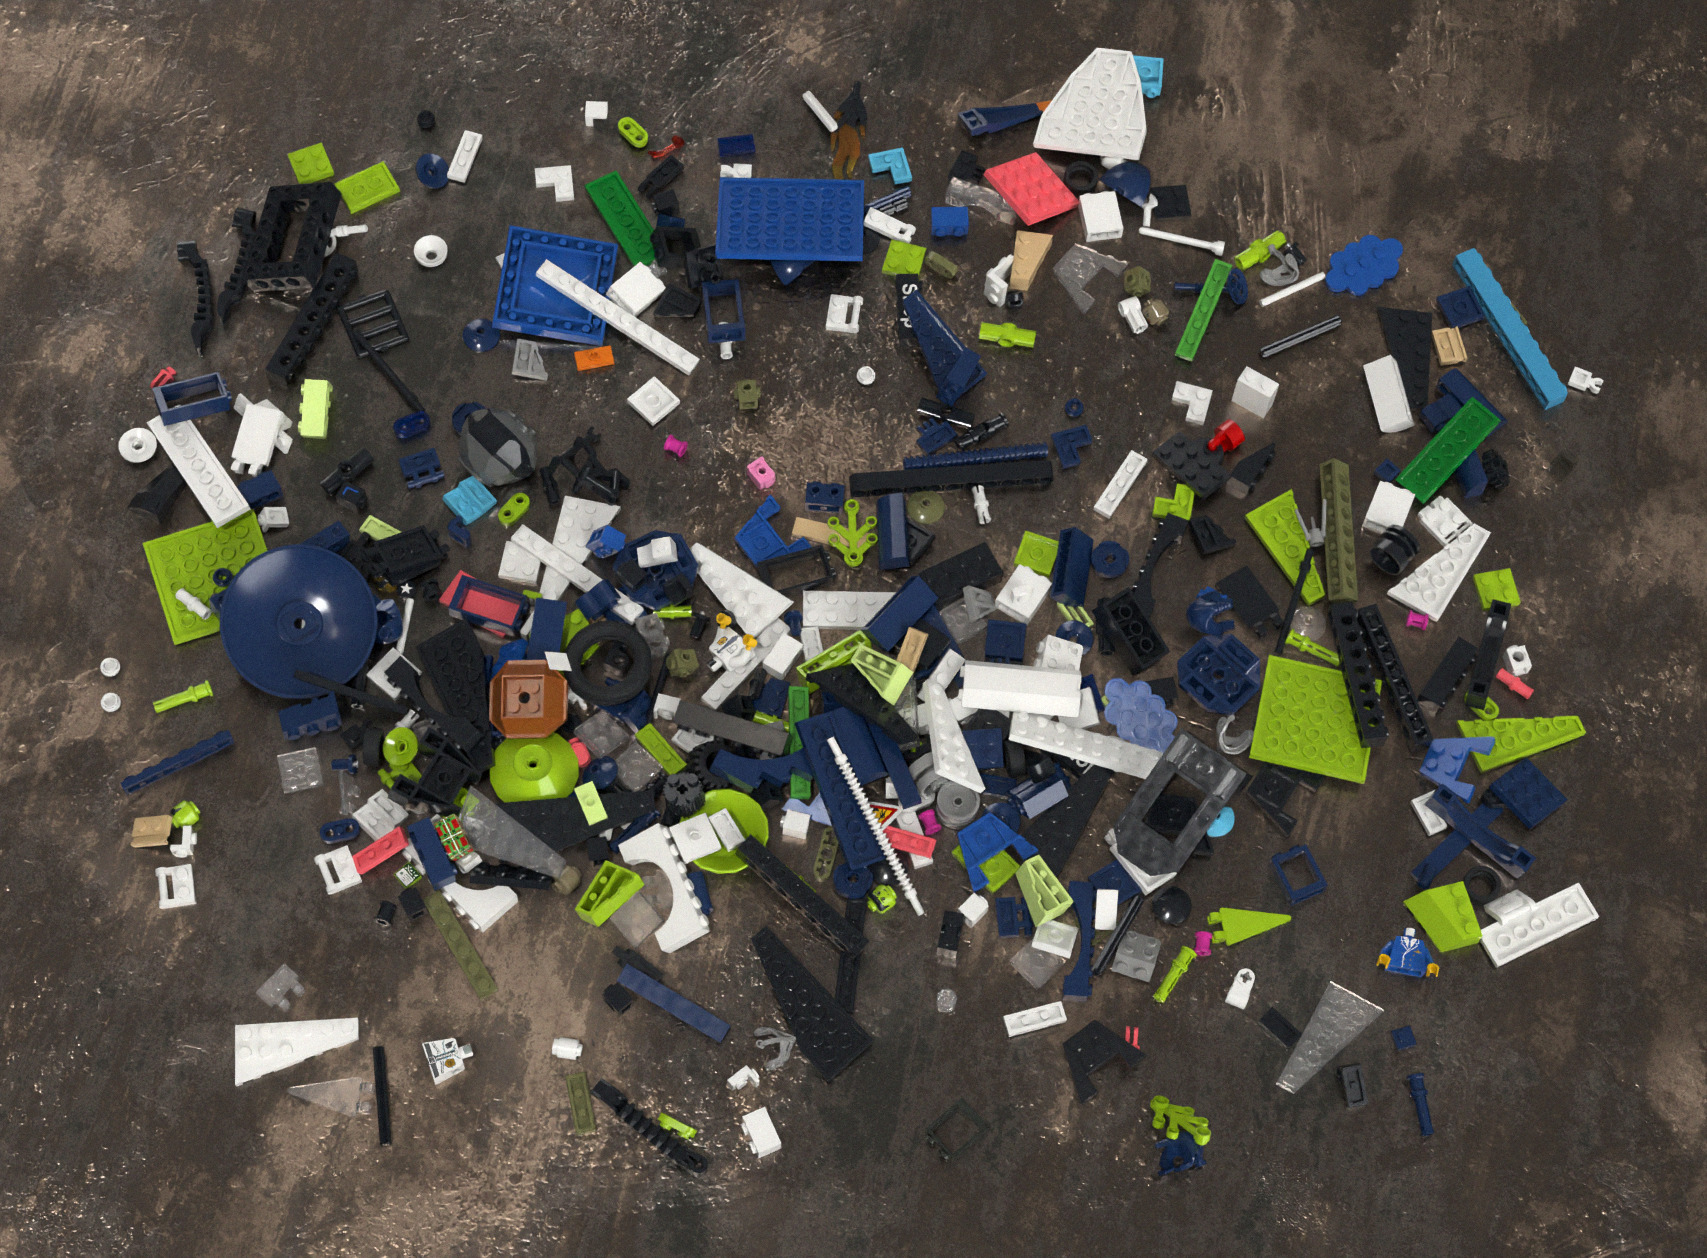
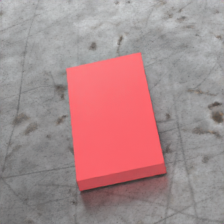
[439,570,520,639]

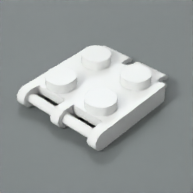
[1418,496,1473,547]

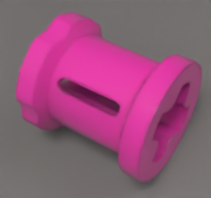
[664,435,688,457]
[1406,610,1429,631]
[918,809,942,835]
[1193,931,1212,956]

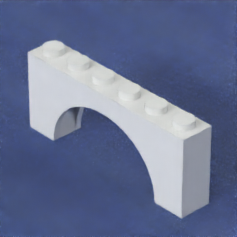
[402,814,518,933]
[618,823,710,953]

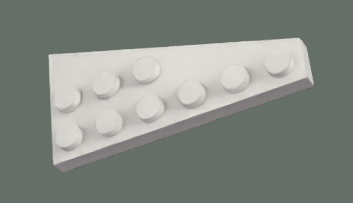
[540,496,621,601]

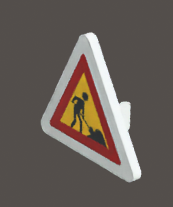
[867,801,903,829]

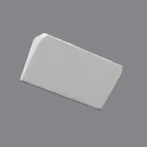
[1095,889,1118,930]

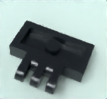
[947,150,986,188]

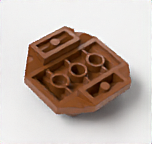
[489,660,568,739]

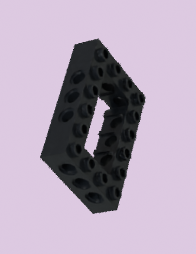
[242,181,342,292]

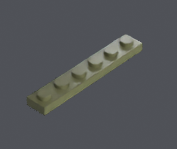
[423,890,498,1001]

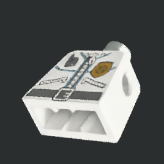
[422,1038,473,1085]

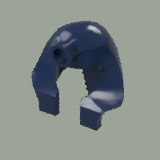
[1186,591,1235,635]
[373,594,403,644]
[1155,1131,1207,1176]

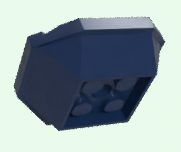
[613,530,699,611]
[1177,634,1260,715]

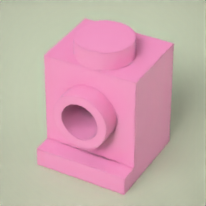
[747,456,775,491]

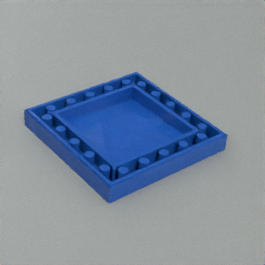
[492,225,618,346]

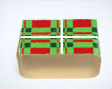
[433,814,474,861]

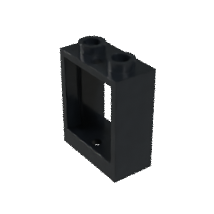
[650,226,701,268]

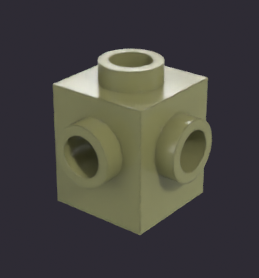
[1124,266,1151,297]
[733,379,761,410]
[666,648,699,678]

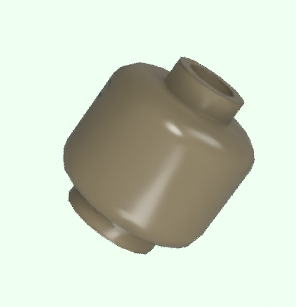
[1142,298,1170,326]
[552,865,582,895]

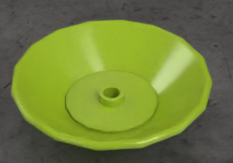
[490,732,579,803]
[680,789,769,874]

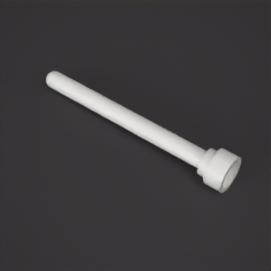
[1139,227,1225,256]

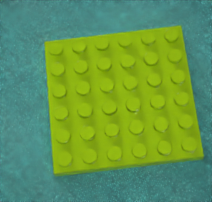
[143,509,267,645]
[1249,655,1382,784]

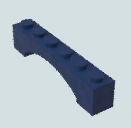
[1424,783,1536,879]
[1062,881,1097,1003]

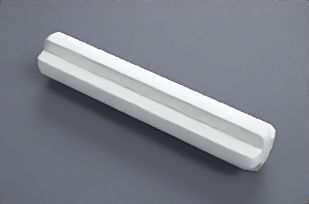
[803,91,838,132]

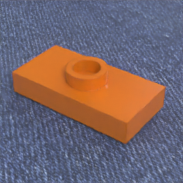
[574,345,614,371]

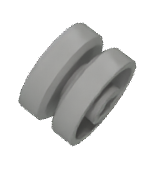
[908,751,952,796]
[935,781,980,830]

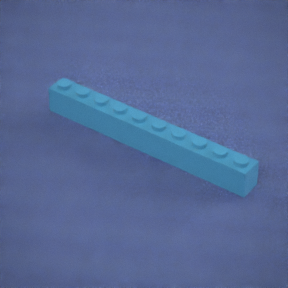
[1452,248,1568,410]

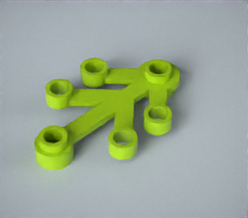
[828,499,878,567]
[1150,1095,1211,1145]

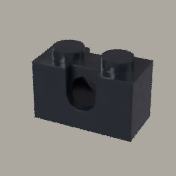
[936,910,964,959]

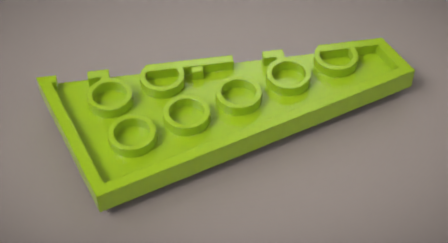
[1245,489,1325,606]
[1456,716,1586,773]

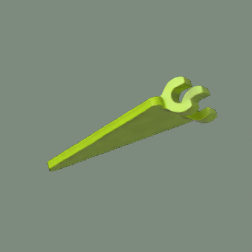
[1207,908,1291,946]

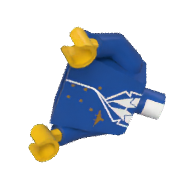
[1376,928,1439,978]

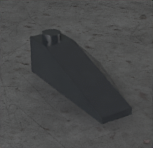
[127,463,187,525]

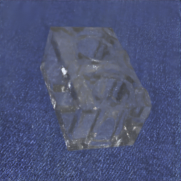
[635,613,670,658]

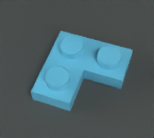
[868,147,912,185]

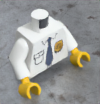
[707,613,757,672]

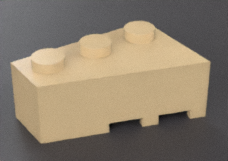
[1009,230,1053,291]

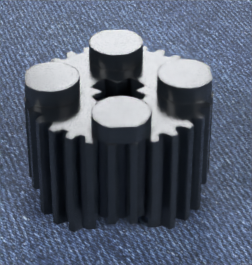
[663,772,706,819]

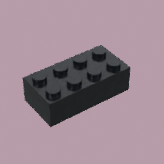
[918,542,1004,611]
[1092,587,1170,676]

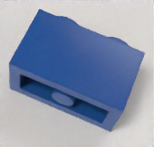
[930,207,969,236]

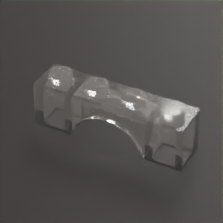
[945,177,1018,225]

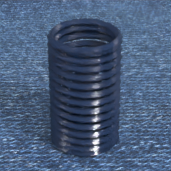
[1417,864,1437,889]

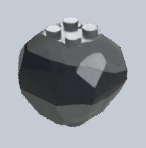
[457,408,537,487]

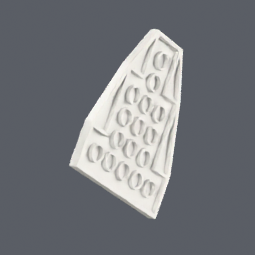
[1033,48,1147,160]

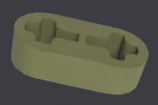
[925,251,958,279]

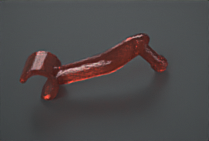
[648,135,684,158]

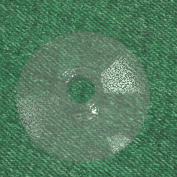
[1289,606,1326,641]

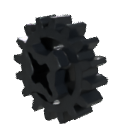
[1481,449,1510,490]

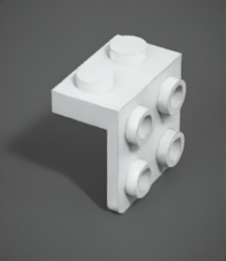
[984,254,1014,307]
[1033,635,1083,671]

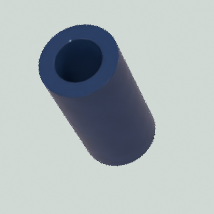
[687,871,713,917]

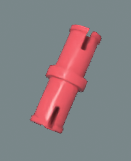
[1496,668,1534,700]

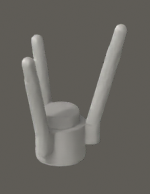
[1294,499,1327,547]

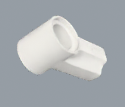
[1118,296,1148,334]

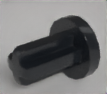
[1283,242,1307,266]
[690,611,711,638]

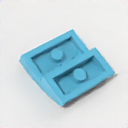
[442,476,497,526]

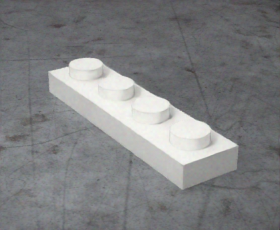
[1093,450,1148,519]

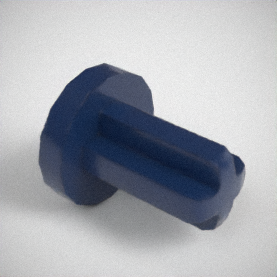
[784,610,803,636]
[331,754,360,774]

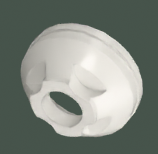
[414,235,448,267]

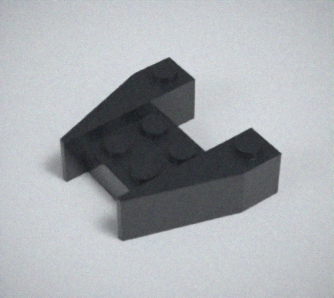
[387,727,482,817]

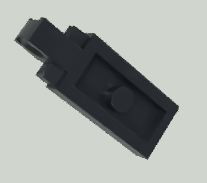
[612,946,665,982]

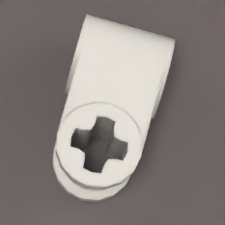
[1225,968,1255,1010]

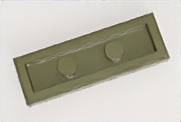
[565,1072,596,1136]

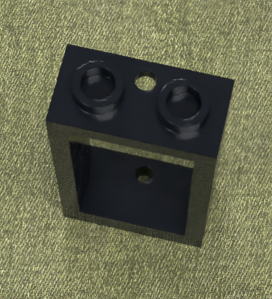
[757,544,836,598]

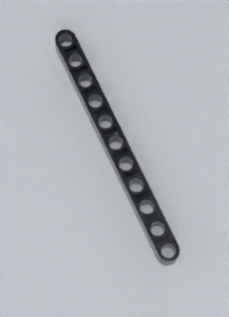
[849,460,1054,497]

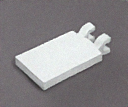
[231,404,284,477]
[1104,828,1177,896]

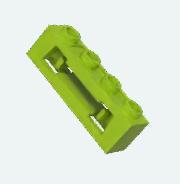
[796,630,872,694]

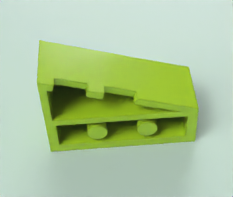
[575,860,645,927]

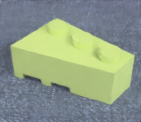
[298,379,333,439]
[851,644,913,706]
[1015,855,1074,927]

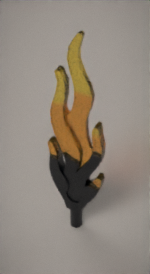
[831,81,867,180]

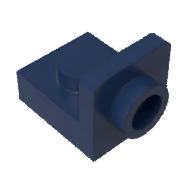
[447,515,471,548]

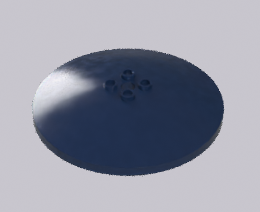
[220,544,378,699]

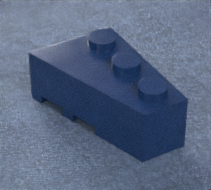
[278,691,343,740]
[407,817,458,891]

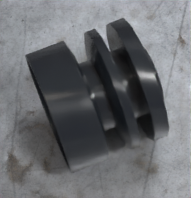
[1369,524,1420,575]

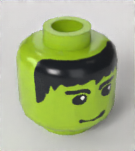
[170,800,200,829]
[867,884,897,914]

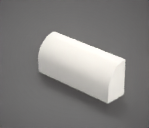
[1363,355,1415,433]

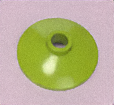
[383,727,418,766]

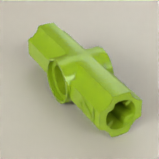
[1234,231,1287,271]
[979,322,1036,348]

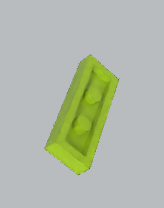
[635,723,687,776]

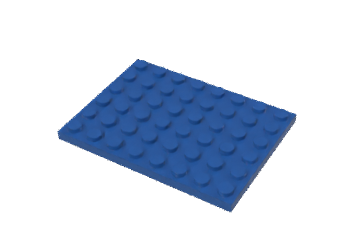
[715,177,864,261]

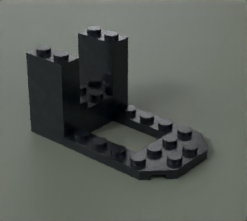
[1113,728,1253,876]

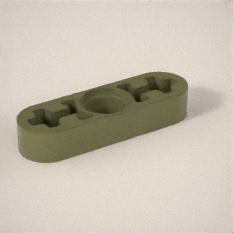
[813,826,839,882]

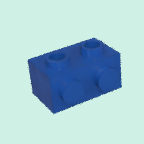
[586,525,626,558]

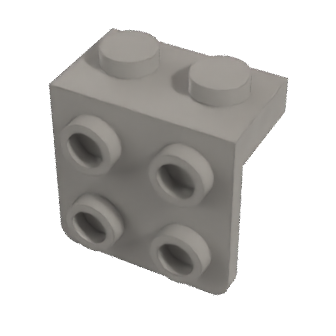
[1111,930,1161,982]

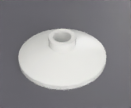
[119,428,157,463]

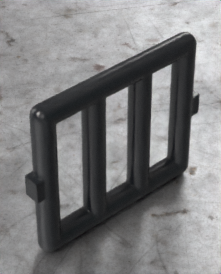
[337,289,409,358]

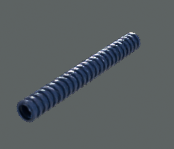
[903,442,1048,470]

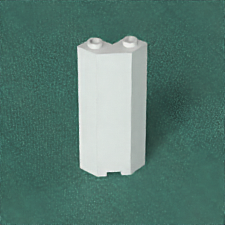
[958,660,1082,717]

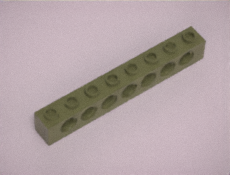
[1319,458,1358,604]

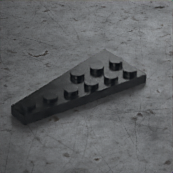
[1377,307,1432,412]
[805,663,918,745]
[1021,764,1110,878]

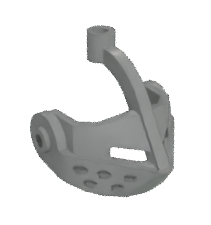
[1260,244,1299,286]
[1216,714,1254,755]
[753,1027,796,1070]

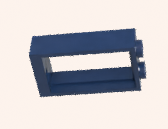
[702,279,745,343]
[152,372,232,426]
[448,575,530,637]

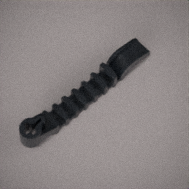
[217,207,257,325]
[590,1078,708,1177]

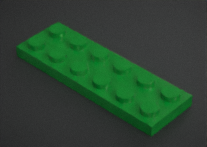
[584,170,657,267]
[1395,397,1501,504]

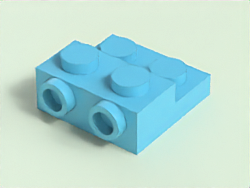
[1133,55,1164,98]

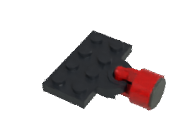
[1152,419,1245,500]

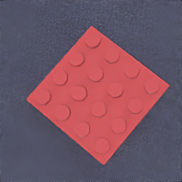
[983,152,1079,226]

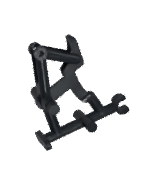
[547,427,631,506]

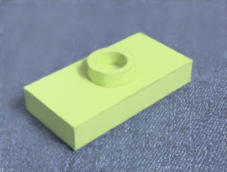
[359,515,401,541]
[574,781,608,826]

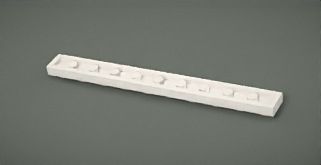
[536,259,700,376]

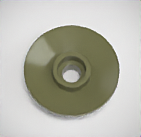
[907,490,945,524]

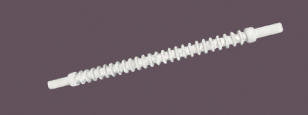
[827,737,925,916]

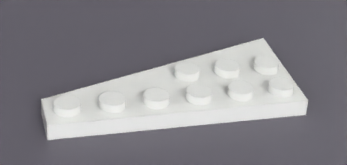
[1387,523,1491,622]
[690,542,794,639]
[922,679,985,793]
[235,1018,359,1087]

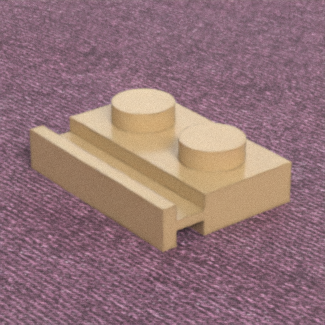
[1431,326,1467,366]
[131,815,172,848]

